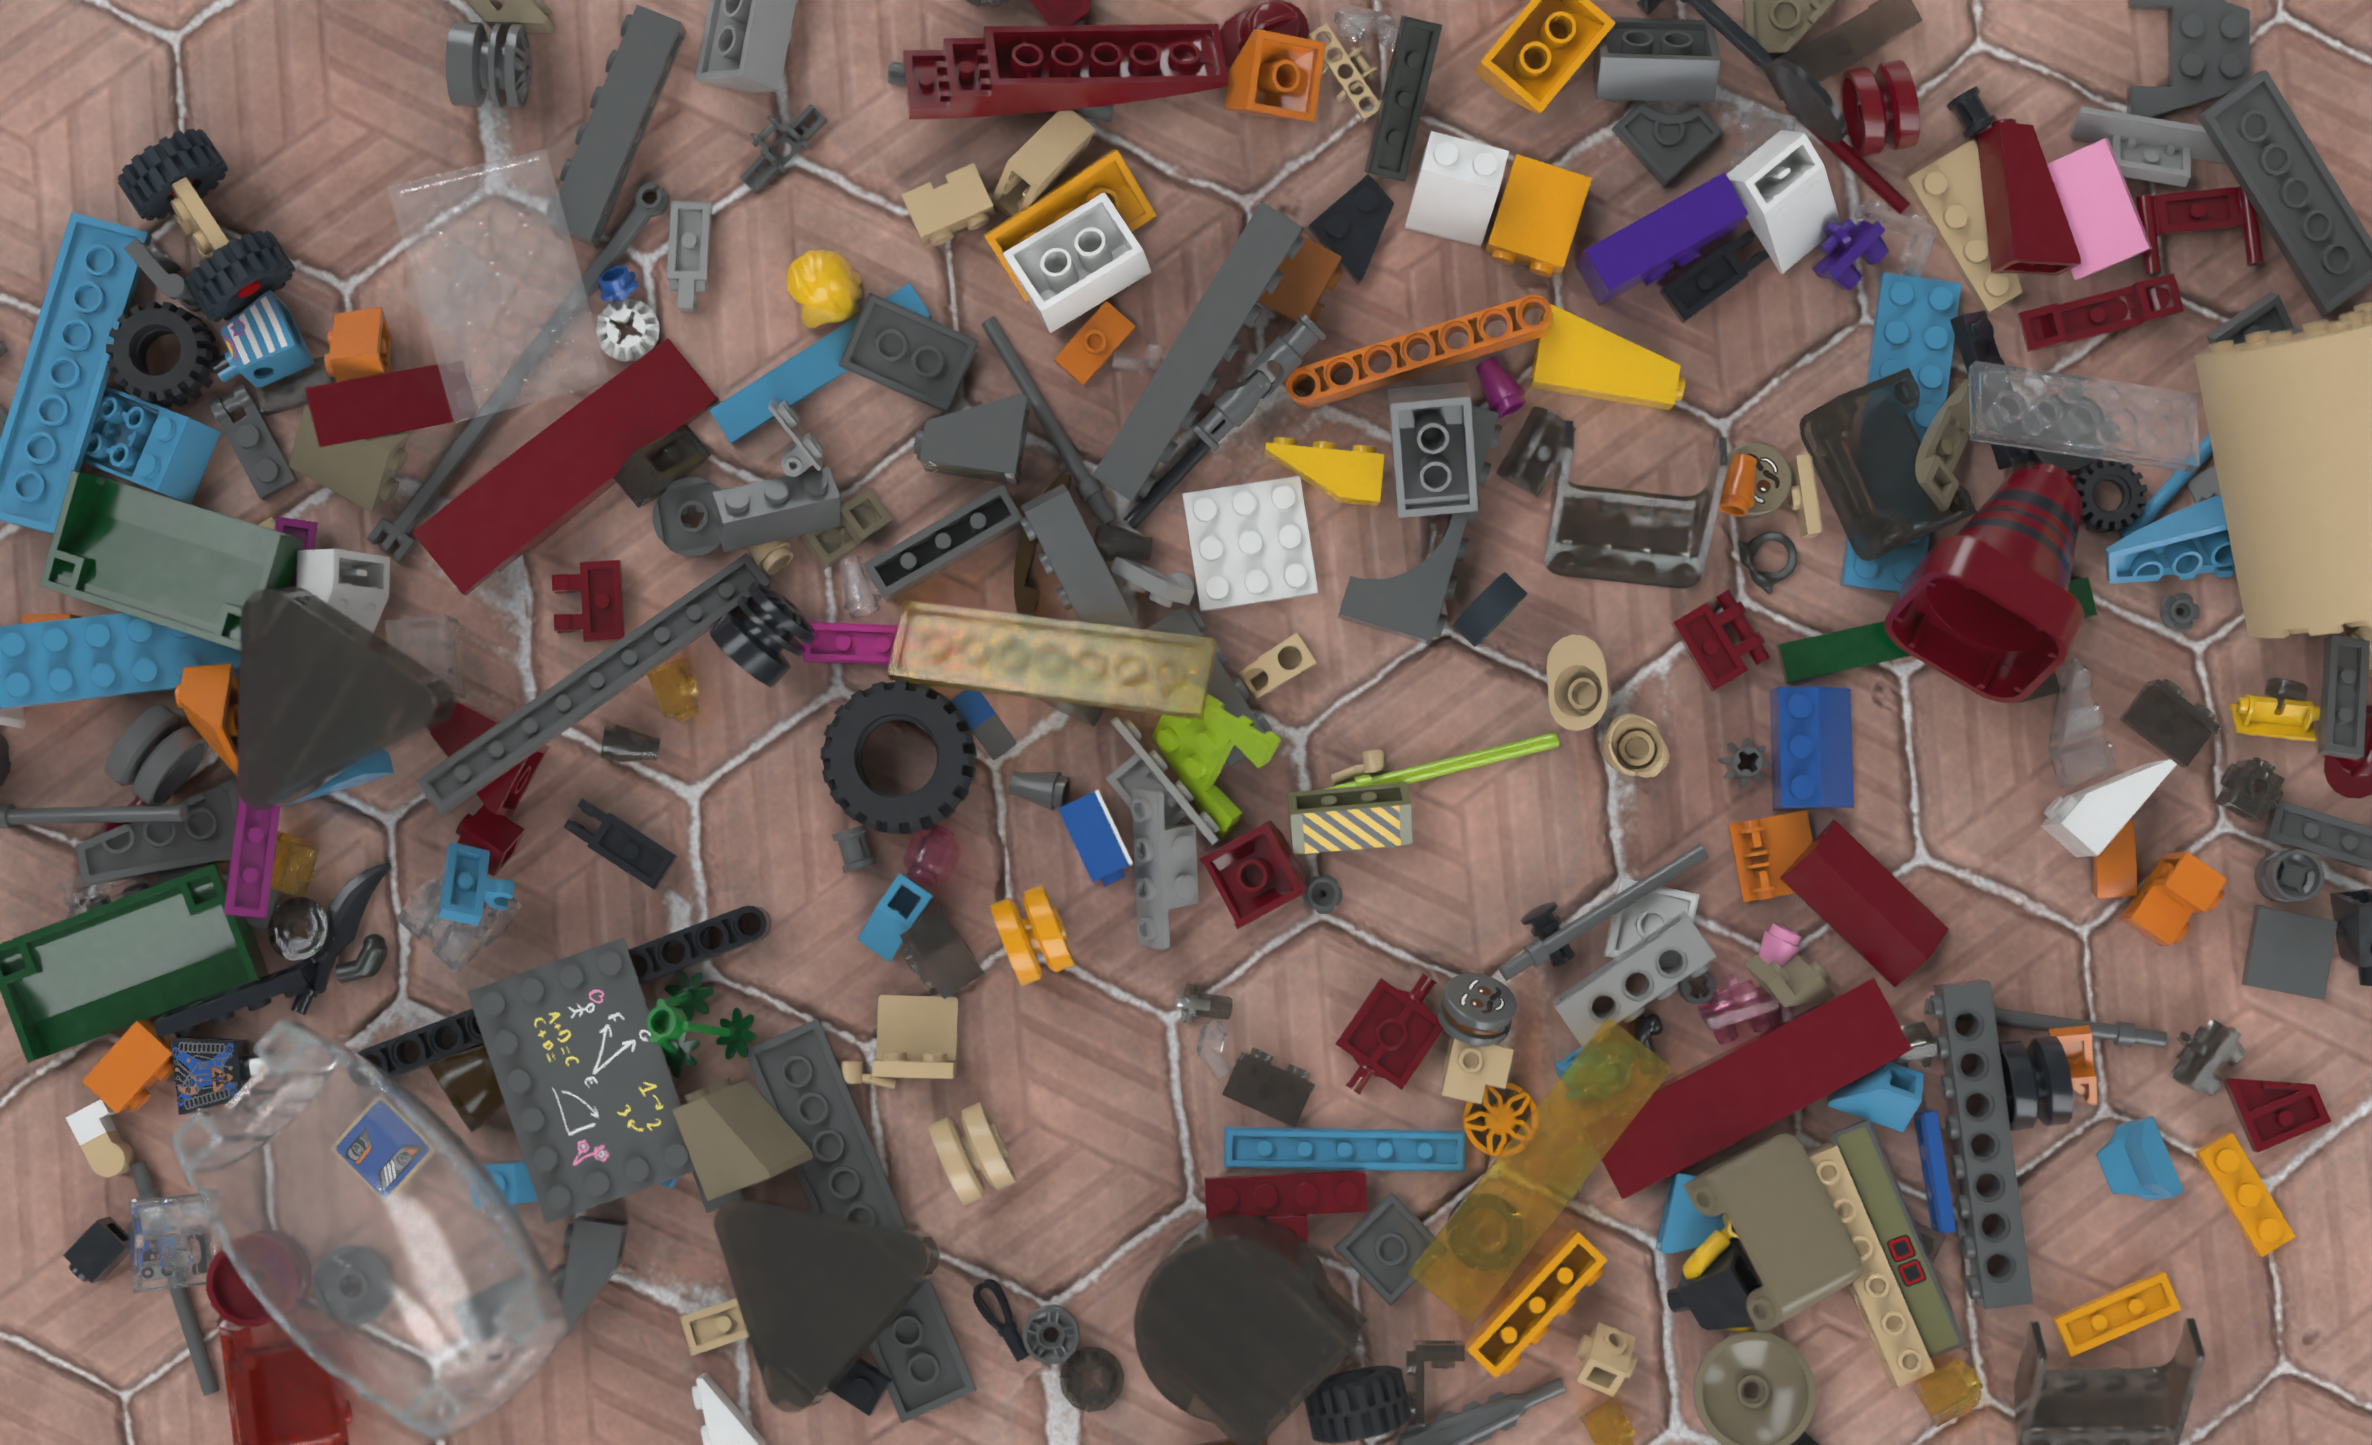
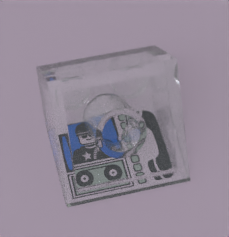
[128,1192,220,1293]

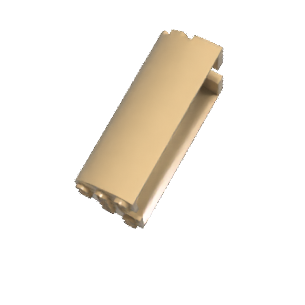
[2194,302,2372,638]

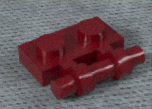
[1671,590,1770,692]

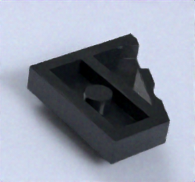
[1308,174,1394,284]

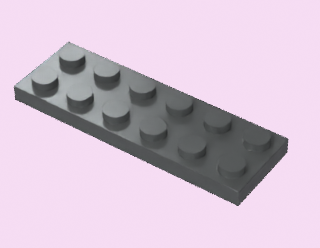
[2197,70,2372,314]

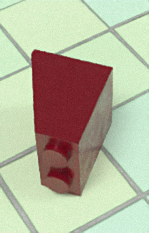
[430,697,549,817]

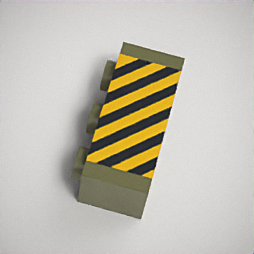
[1287,782,1413,855]

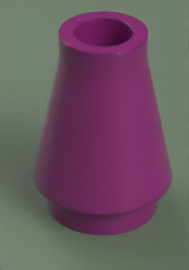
[1476,356,1526,418]

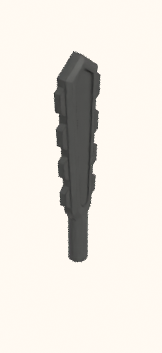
[1397,1377,1566,1445]

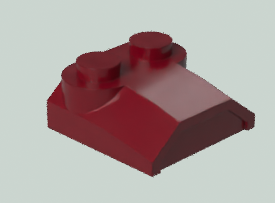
[1199,820,1309,929]

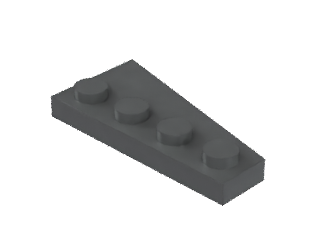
[76,778,238,887]

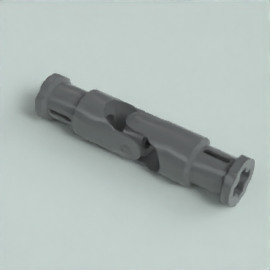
[1190,312,1327,451]

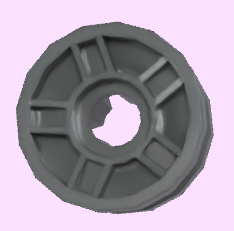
[1023,1304,1080,1364]

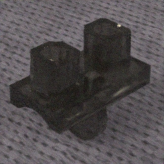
[2168,1019,2246,1096]

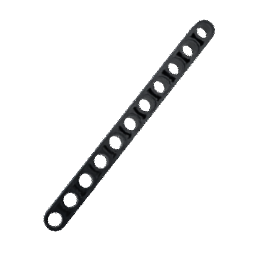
[351,905,771,1085]

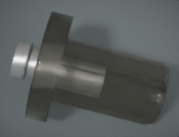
[1175,983,1233,1024]

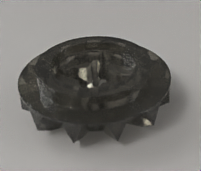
[268,897,331,961]
[1060,1346,1124,1413]

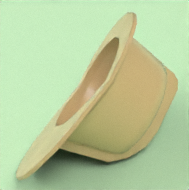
[1546,634,1611,731]

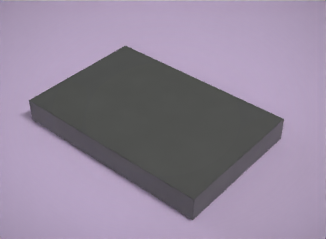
[838,293,979,414]

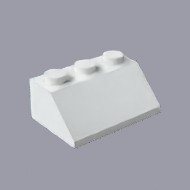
[1003,192,1151,333]

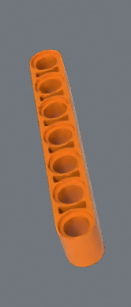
[1285,295,1554,409]

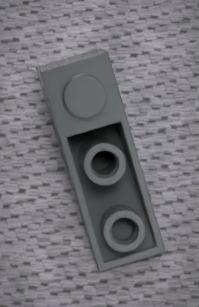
[550,1215,629,1341]

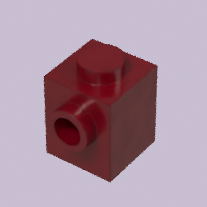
[455,805,525,877]

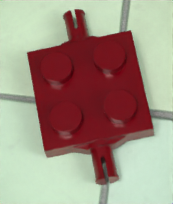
[1335,973,1443,1095]

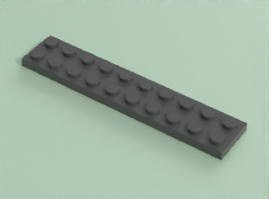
[747,1018,977,1423]

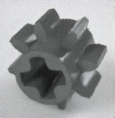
[1718,737,1771,788]

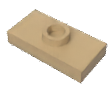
[1788,454,1823,539]

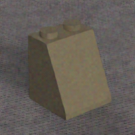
[672,1078,814,1201]

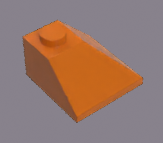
[1224,29,1326,122]
[175,663,251,777]

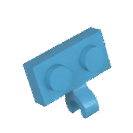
[438,842,515,926]

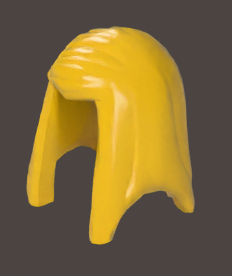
[786,249,863,329]

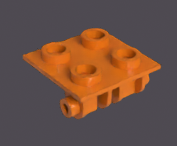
[1728,810,1813,903]

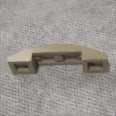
[1915,378,1985,512]

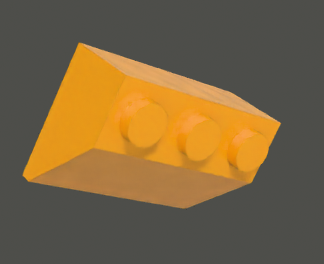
[1473,0,1616,115]

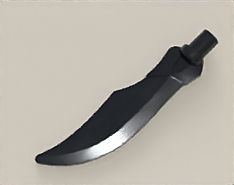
[290,863,392,1015]

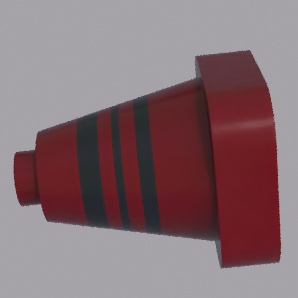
[1884,463,2084,703]

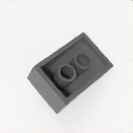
[1387,382,1478,518]

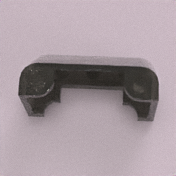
[1799,368,1977,561]

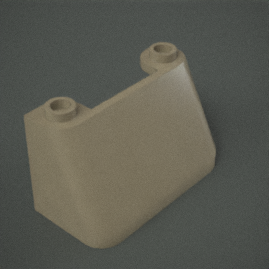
[1683,1133,1862,1333]

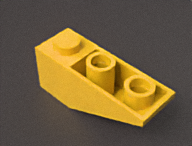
[1264,437,1385,506]

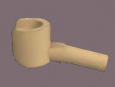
[1331,750,1385,784]
[841,1061,896,1090]

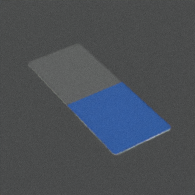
[951,684,1017,760]

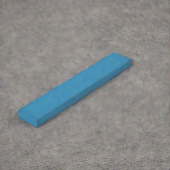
[709,283,932,445]
[1224,1127,1465,1172]

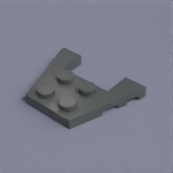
[2127,0,2250,118]

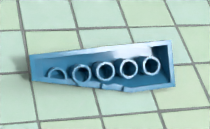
[2106,494,2236,584]

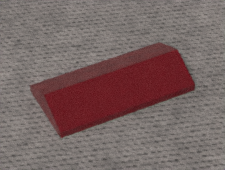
[1780,820,1949,987]

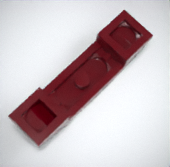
[2018,273,2184,352]

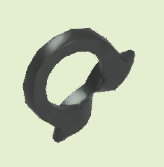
[1738,531,1797,594]

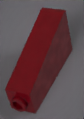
[1977,118,2081,276]

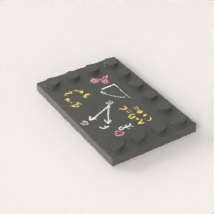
[467,938,696,1224]

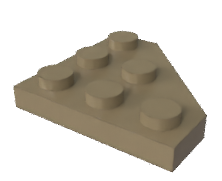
[1743,0,1836,57]

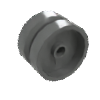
[104,704,209,806]

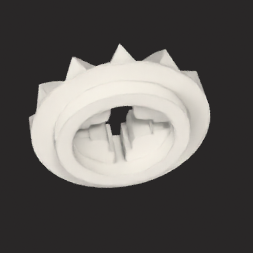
[595,298,660,362]

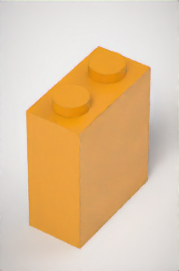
[1484,154,1592,277]

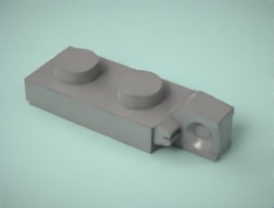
[667,201,713,313]

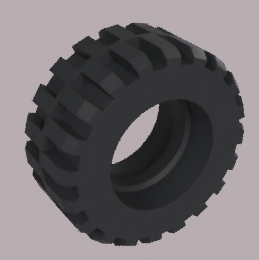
[820,680,977,835]

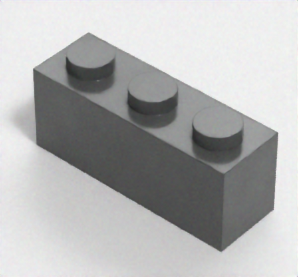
[712,467,841,552]

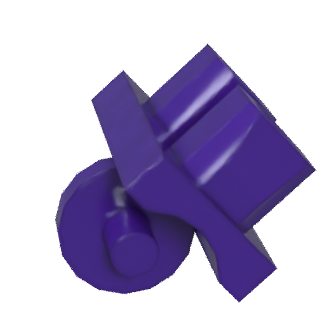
[1812,219,1889,290]

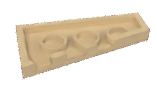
[1904,138,2023,314]

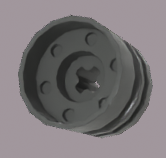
[446,21,532,109]

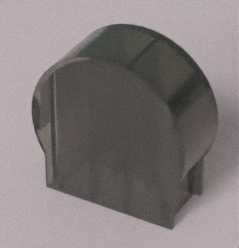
[1134,1215,1367,1445]

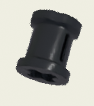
[1946,86,1997,139]

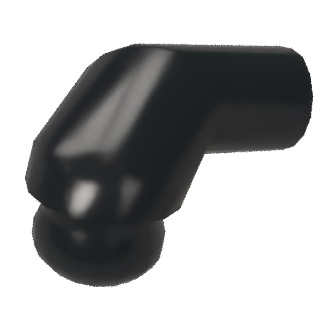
[1634,1013,1663,1075]

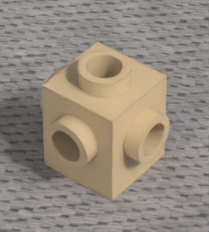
[1575,1322,1637,1396]

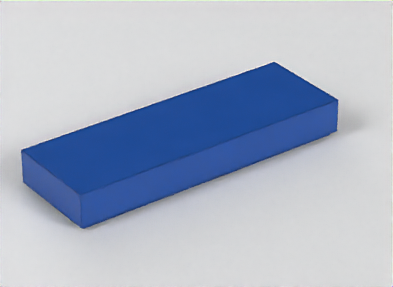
[1913,1109,1957,1234]

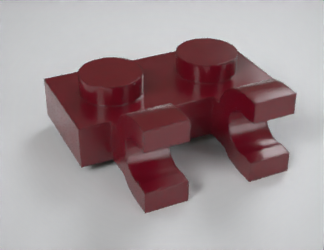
[552,560,625,643]

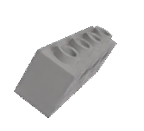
[1552,911,1717,1047]

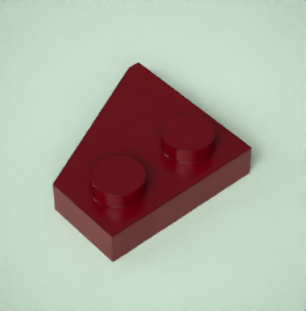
[2222,1078,2331,1153]

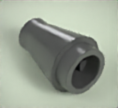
[1009,771,1071,811]

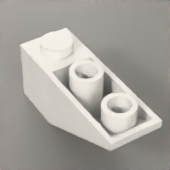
[692,1373,767,1445]

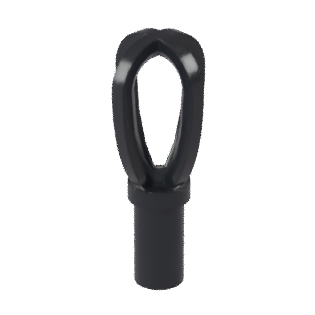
[973,1279,1030,1362]

